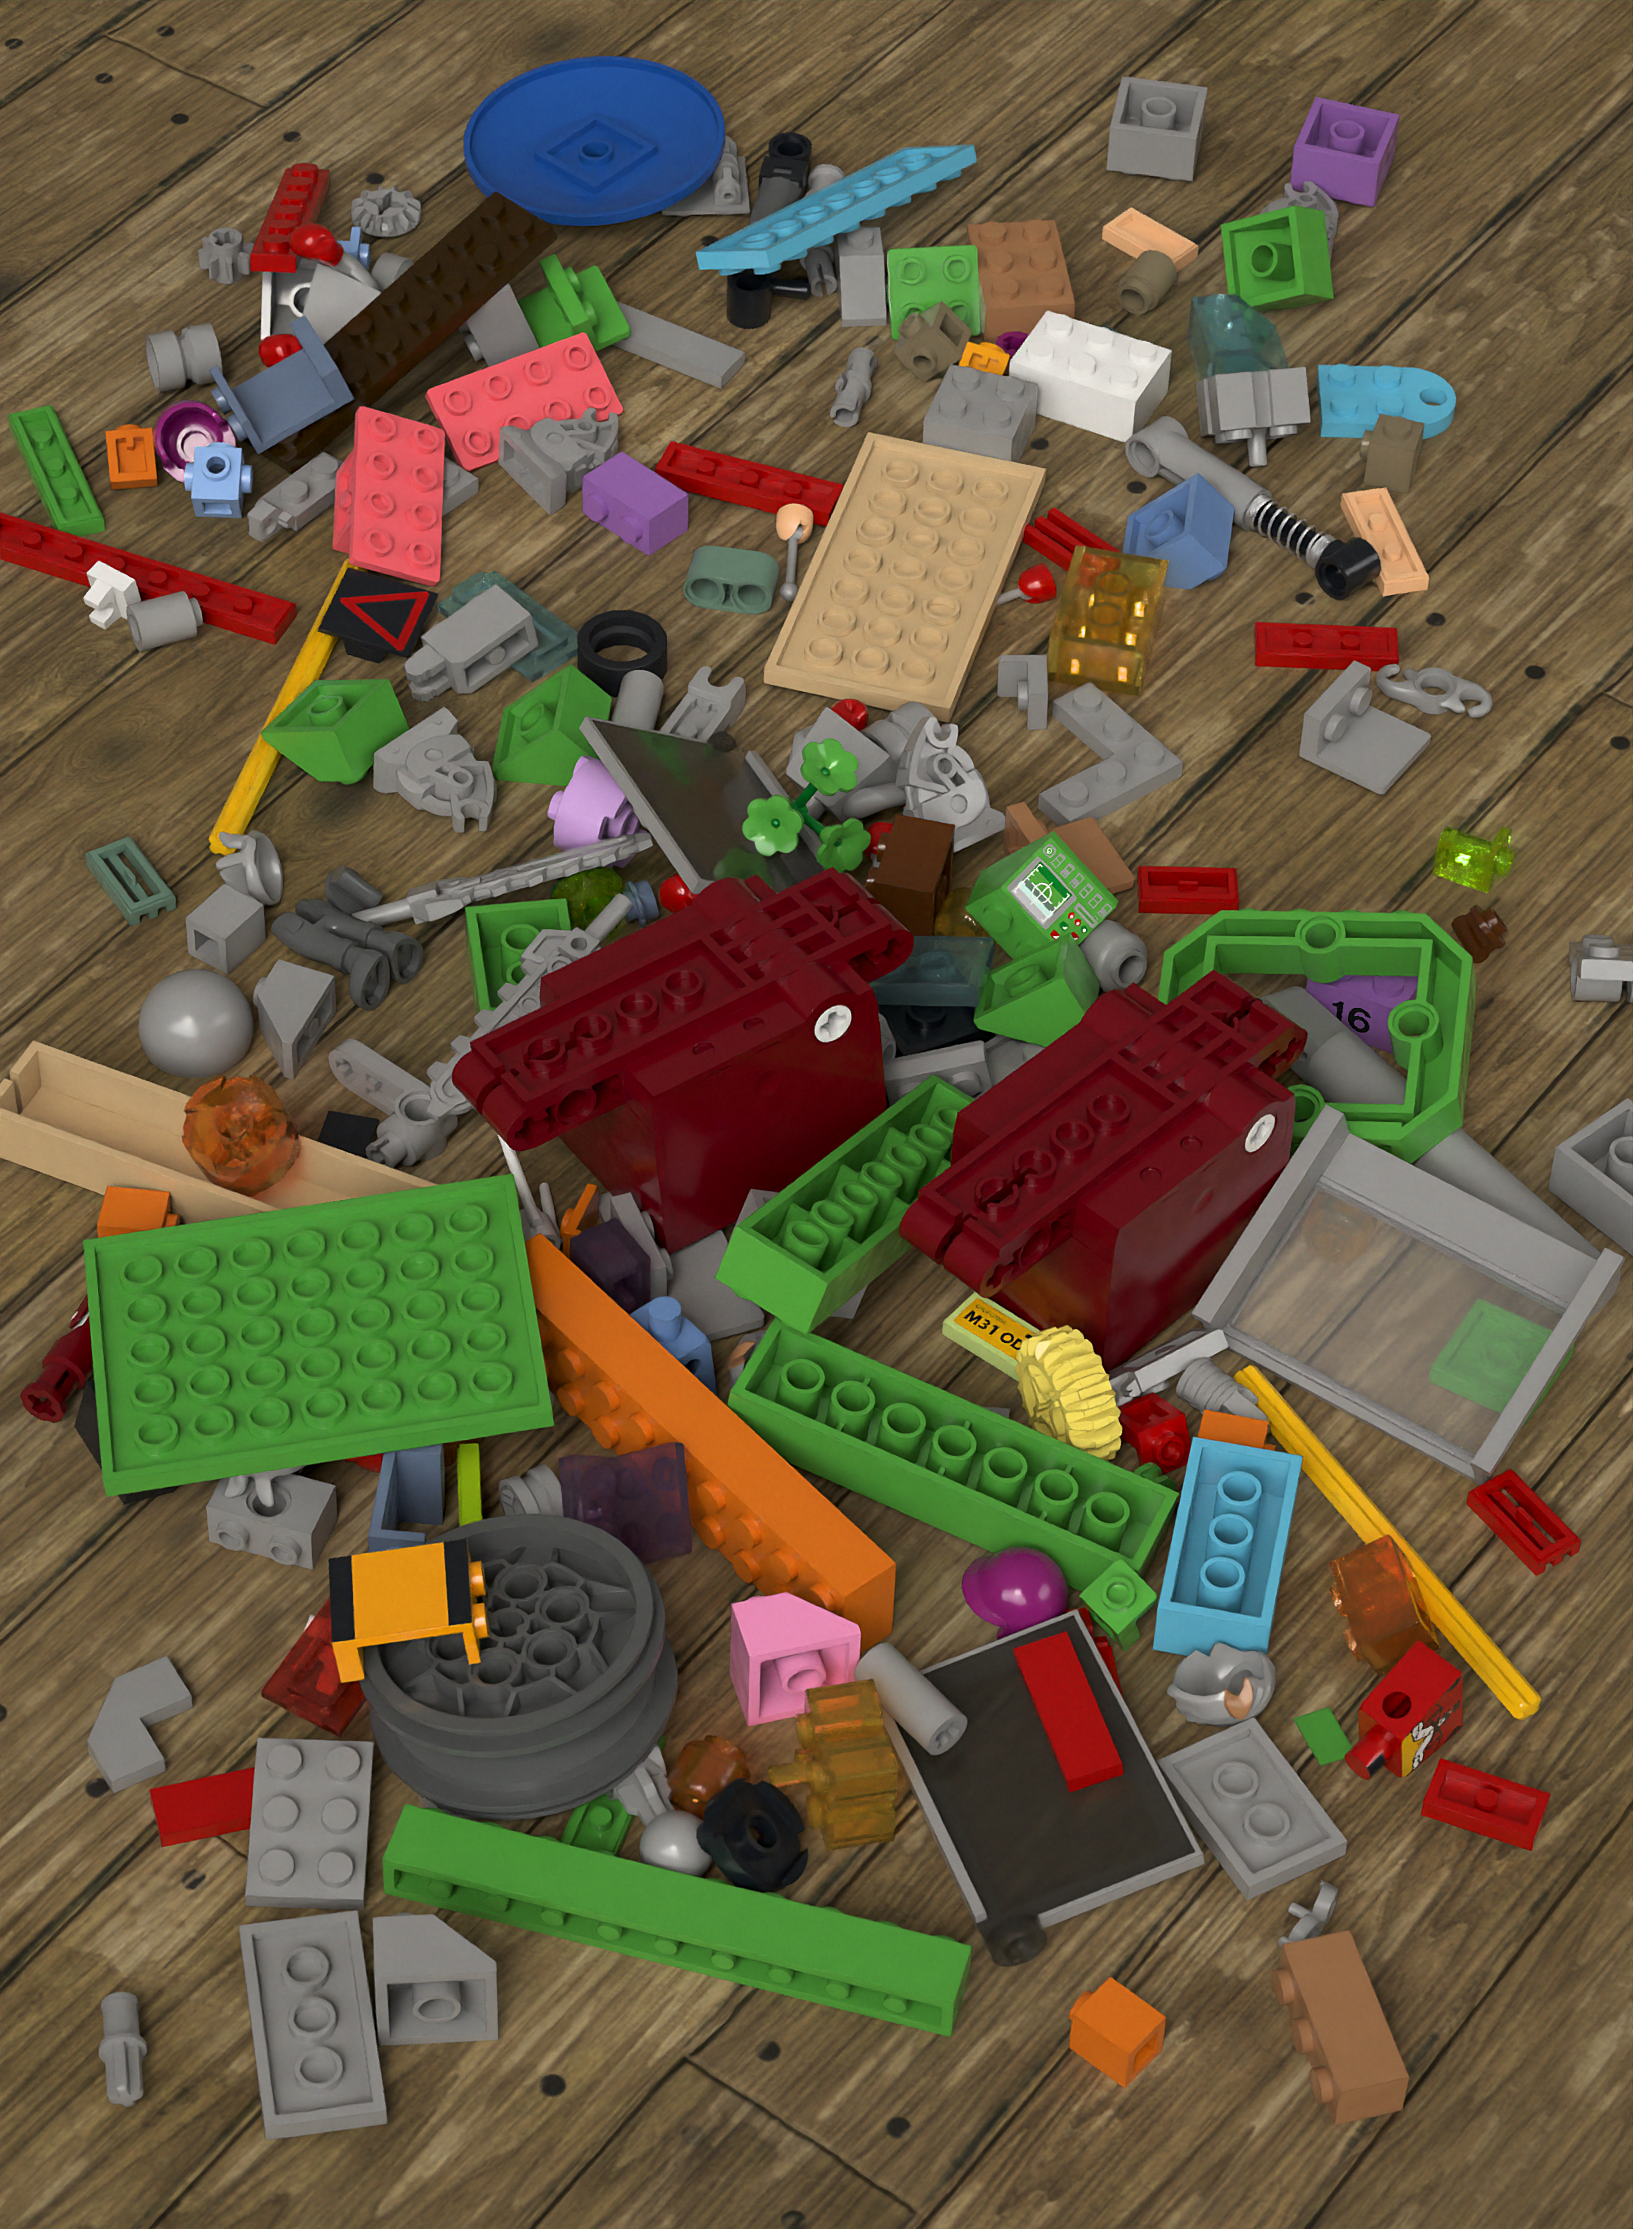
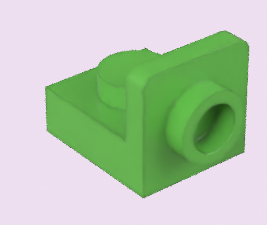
[1079,1559,1158,1652]

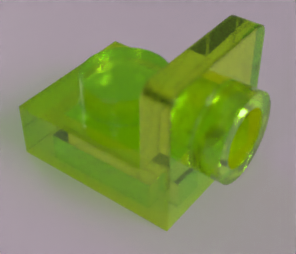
[1433,826,1515,893]

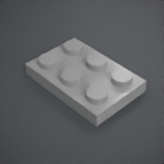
[1156,1717,1348,1900]
[245,1738,374,1910]

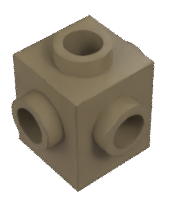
[893,301,972,382]

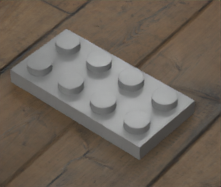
[239,1910,387,2140]

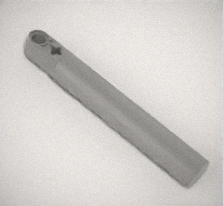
[1258,986,1621,1317]

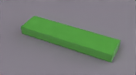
[7,405,105,537]

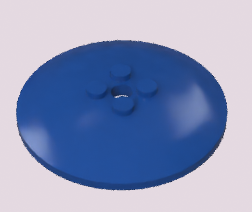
[463,56,726,226]

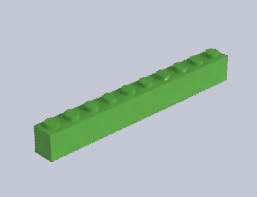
[382,1804,972,2037]

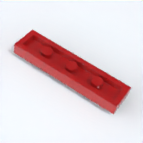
[654,441,845,527]

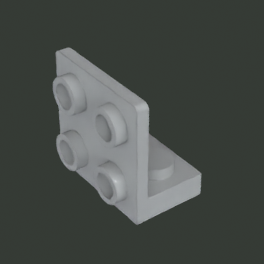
[1299,660,1431,795]

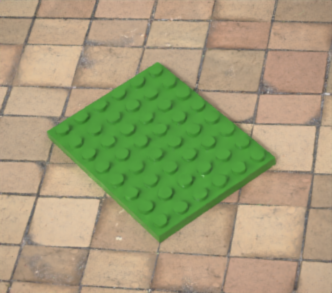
[83,1173,554,1497]

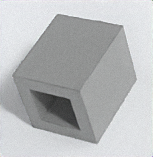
[186,884,266,975]

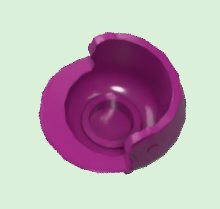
[153,400,236,483]
[961,1547,1069,1640]

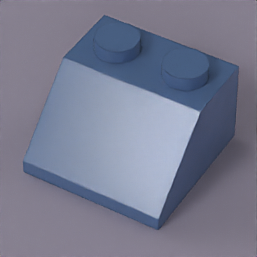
[1119,473,1235,590]

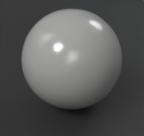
[138,969,254,1078]

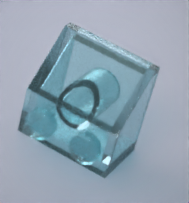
[1188,294,1289,380]

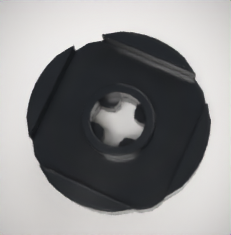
[696,1778,808,1893]

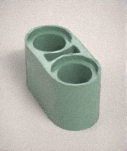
[683,546,780,614]

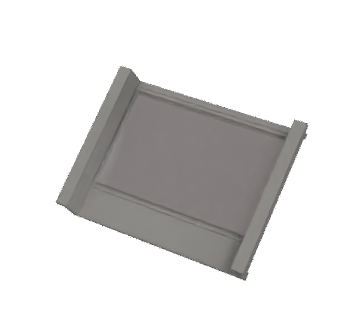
[1191,1105,1625,1485]

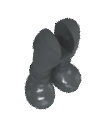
[271,898,424,1011]

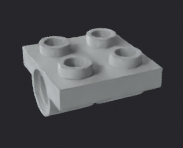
[1568,934,1633,1003]

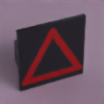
[318,567,438,664]

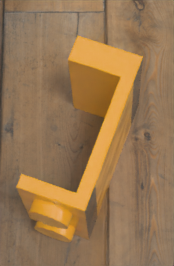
[329,1539,489,1683]

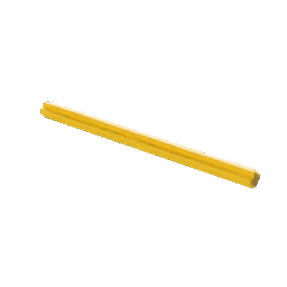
[209,558,368,856]
[1233,1365,1541,1720]

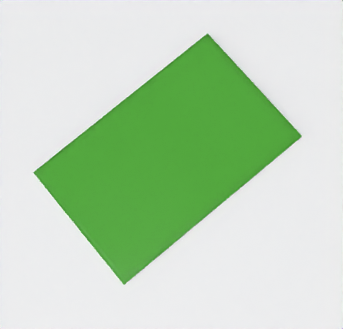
[1293,1707,1352,1766]

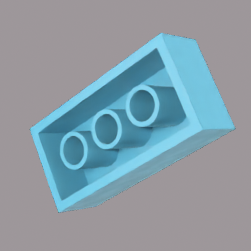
[1153,1437,1303,1656]

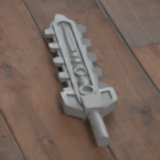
[352,832,653,926]
[427,894,633,1122]

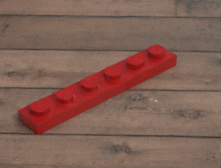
[250,163,330,273]

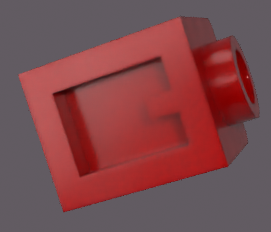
[1118,1392,1191,1475]

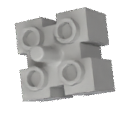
[1196,367,1311,467]

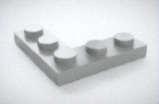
[1038,682,1183,826]

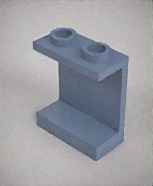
[209,315,354,454]
[368,1443,446,1553]

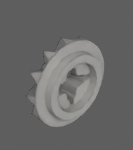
[351,185,421,237]

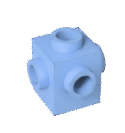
[185,442,253,518]

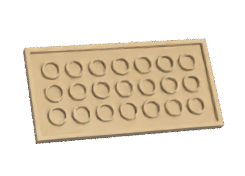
[764,432,1046,723]

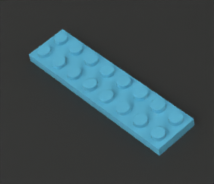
[696,145,977,275]

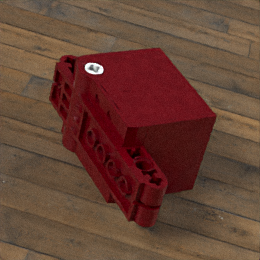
[452,867,914,1255]
[899,969,1308,1374]

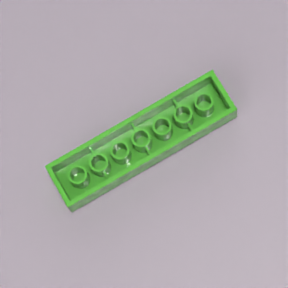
[715,1074,975,1335]
[727,1317,1179,1592]

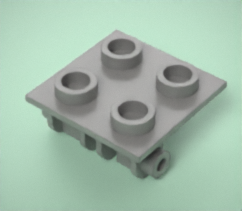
[662,136,750,216]

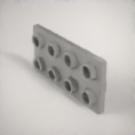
[598,1192,764,1341]

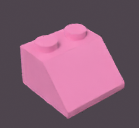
[730,1592,861,1727]

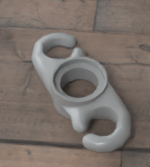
[1376,664,1493,718]

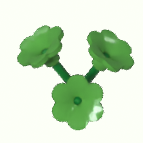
[742,738,871,873]

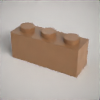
[1272,1930,1409,2126]

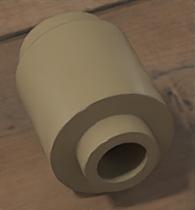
[1117,250,1178,315]

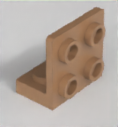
[1003,802,1135,894]

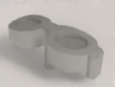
[1278,1880,1339,1948]

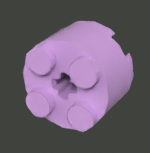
[548,755,656,871]

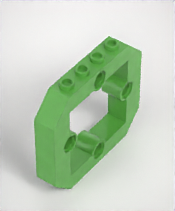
[1158,908,1477,1164]

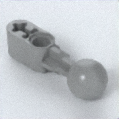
[606,1745,713,1878]

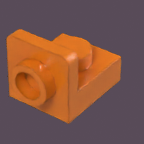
[105,424,157,490]

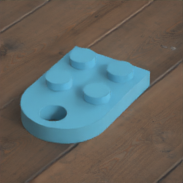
[1316,364,1456,439]

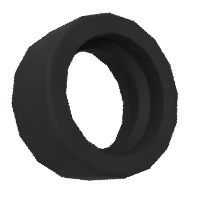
[577,610,667,697]

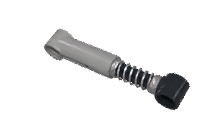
[1125,416,1381,600]

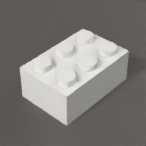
[1009,310,1172,443]

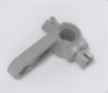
[328,1039,458,1168]

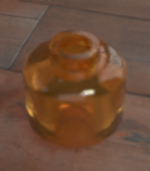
[666,1735,751,1821]

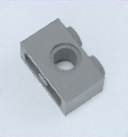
[206,1473,338,1570]

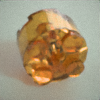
[182,1075,301,1197]

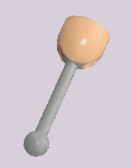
[776,504,814,601]

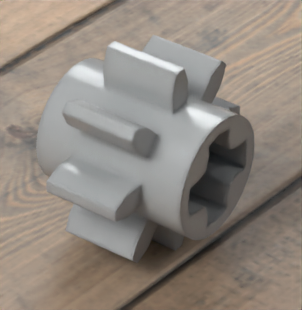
[198,228,254,284]

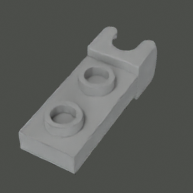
[644,666,746,782]

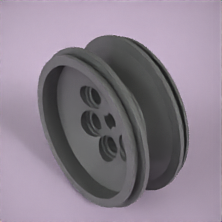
[359,1514,678,1820]

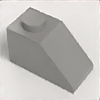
[834,226,887,327]
[253,959,336,1080]

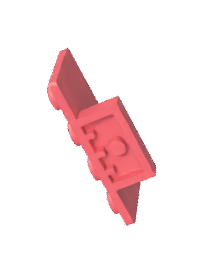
[425,333,623,473]
[332,406,445,587]

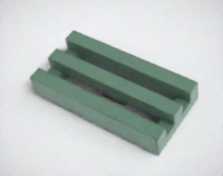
[85,836,176,927]

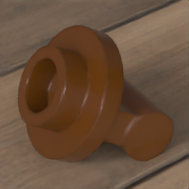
[1451,904,1508,963]

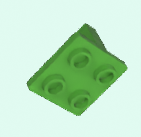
[885,245,981,340]
[518,254,631,352]

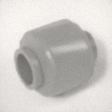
[1078,919,1148,992]

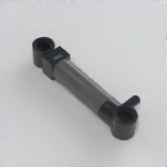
[727,133,812,329]

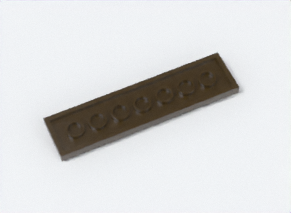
[243,191,558,474]

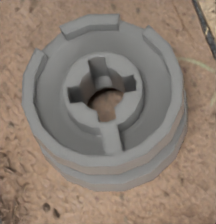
[498,1464,572,1519]

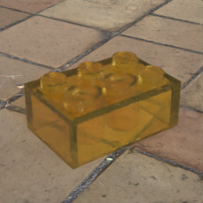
[1047,545,1169,697]

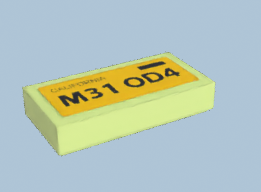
[942,1292,1040,1382]

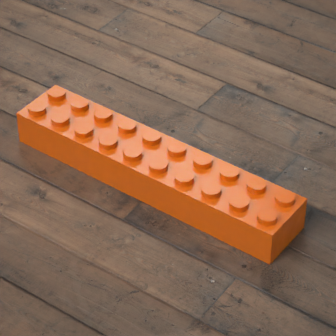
[525,1233,896,1654]

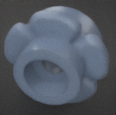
[620,879,659,928]

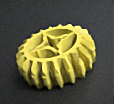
[1015,1325,1122,1461]

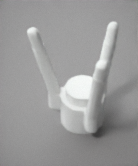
[498,1135,563,1249]

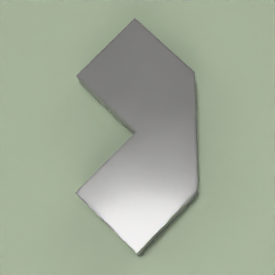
[87,1656,193,1794]

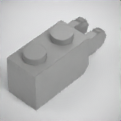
[403,584,539,703]

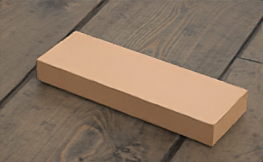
[1341,488,1429,596]

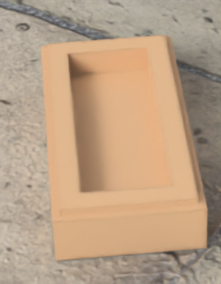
[1102,208,1199,272]

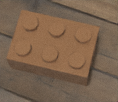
[966,219,1075,345]

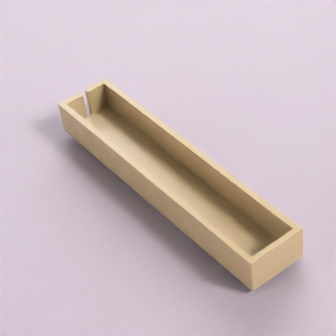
[0,1040,438,1224]

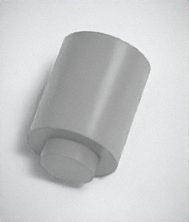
[126,591,203,652]

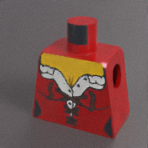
[1344,1640,1463,1780]

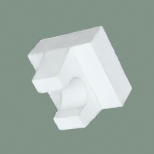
[83,560,142,630]

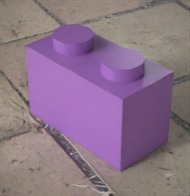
[582,451,689,556]

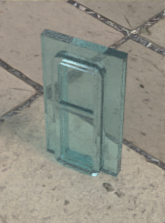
[437,570,578,682]

